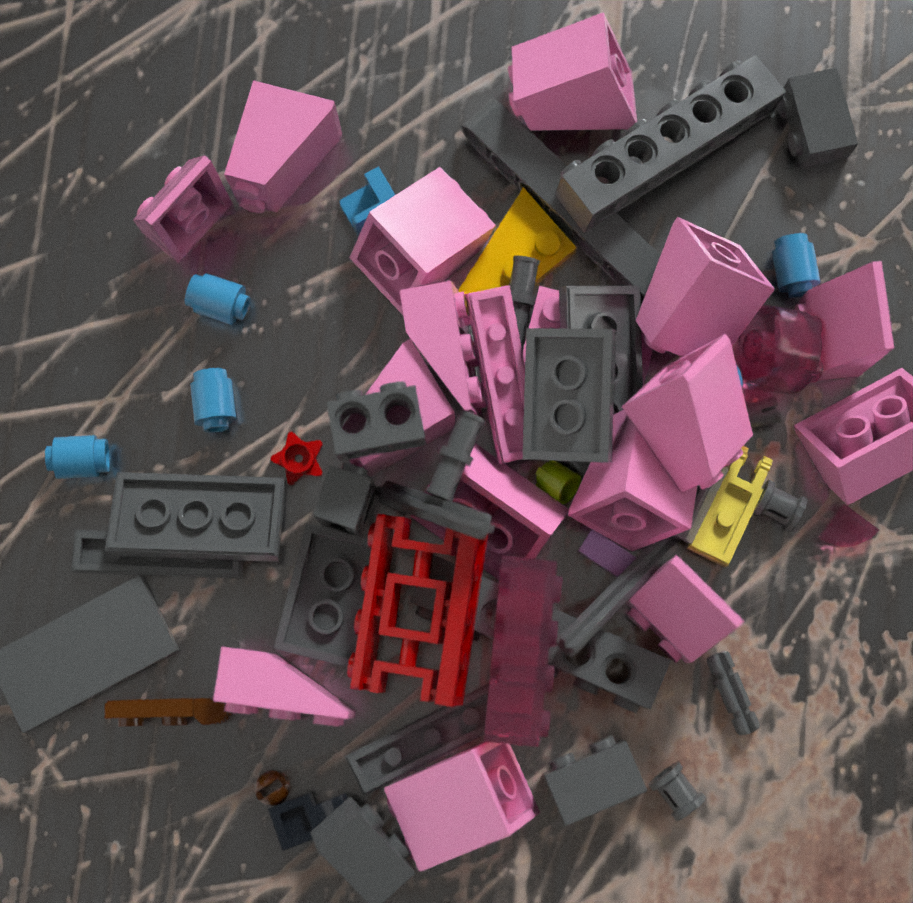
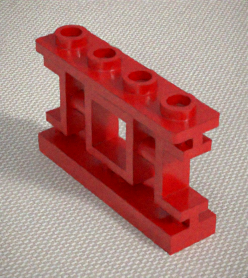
[347,513,488,707]

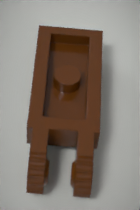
[104,698,233,727]

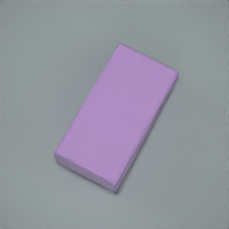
[577,529,636,577]

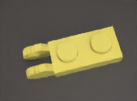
[687,446,773,567]

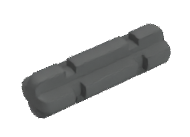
[707,651,760,736]

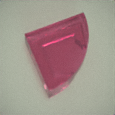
[817,504,879,548]

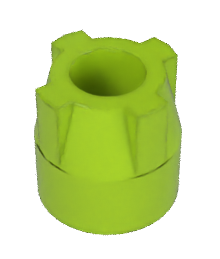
[535,460,581,504]

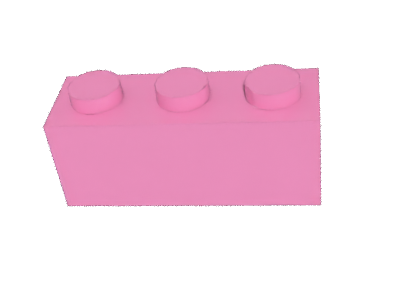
[794,368,913,505]
[410,443,569,590]

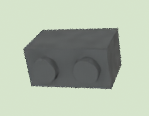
[778,67,858,169]
[543,735,647,826]
[310,796,415,903]

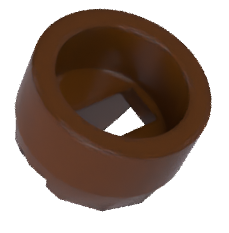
[254,770,291,806]

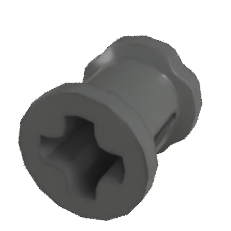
[753,479,808,532]
[648,761,706,821]

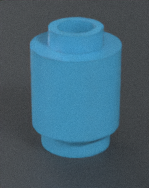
[772,233,821,298]
[185,273,250,325]
[190,368,237,433]
[45,435,110,479]

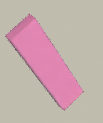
[465,285,525,464]

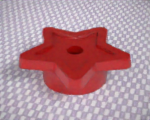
[270,432,323,485]

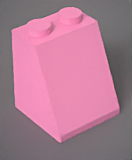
[508,12,637,130]
[224,80,342,213]
[350,167,496,315]
[636,217,775,358]
[622,334,753,492]
[342,339,455,477]
[568,410,697,552]
[384,732,540,872]

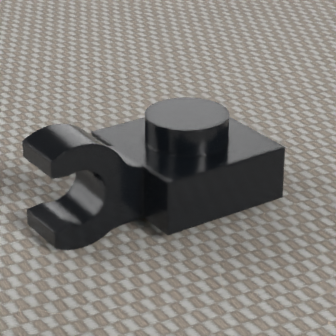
[268,792,348,851]

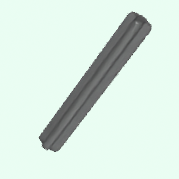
[376,480,495,540]
[556,536,679,657]

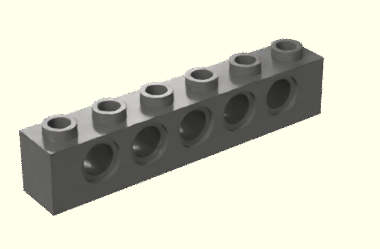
[554,55,786,233]
[410,554,671,714]

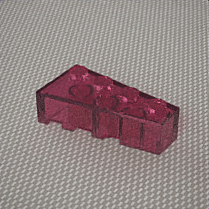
[484,556,562,747]

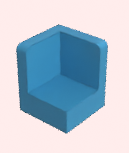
[340,166,395,237]

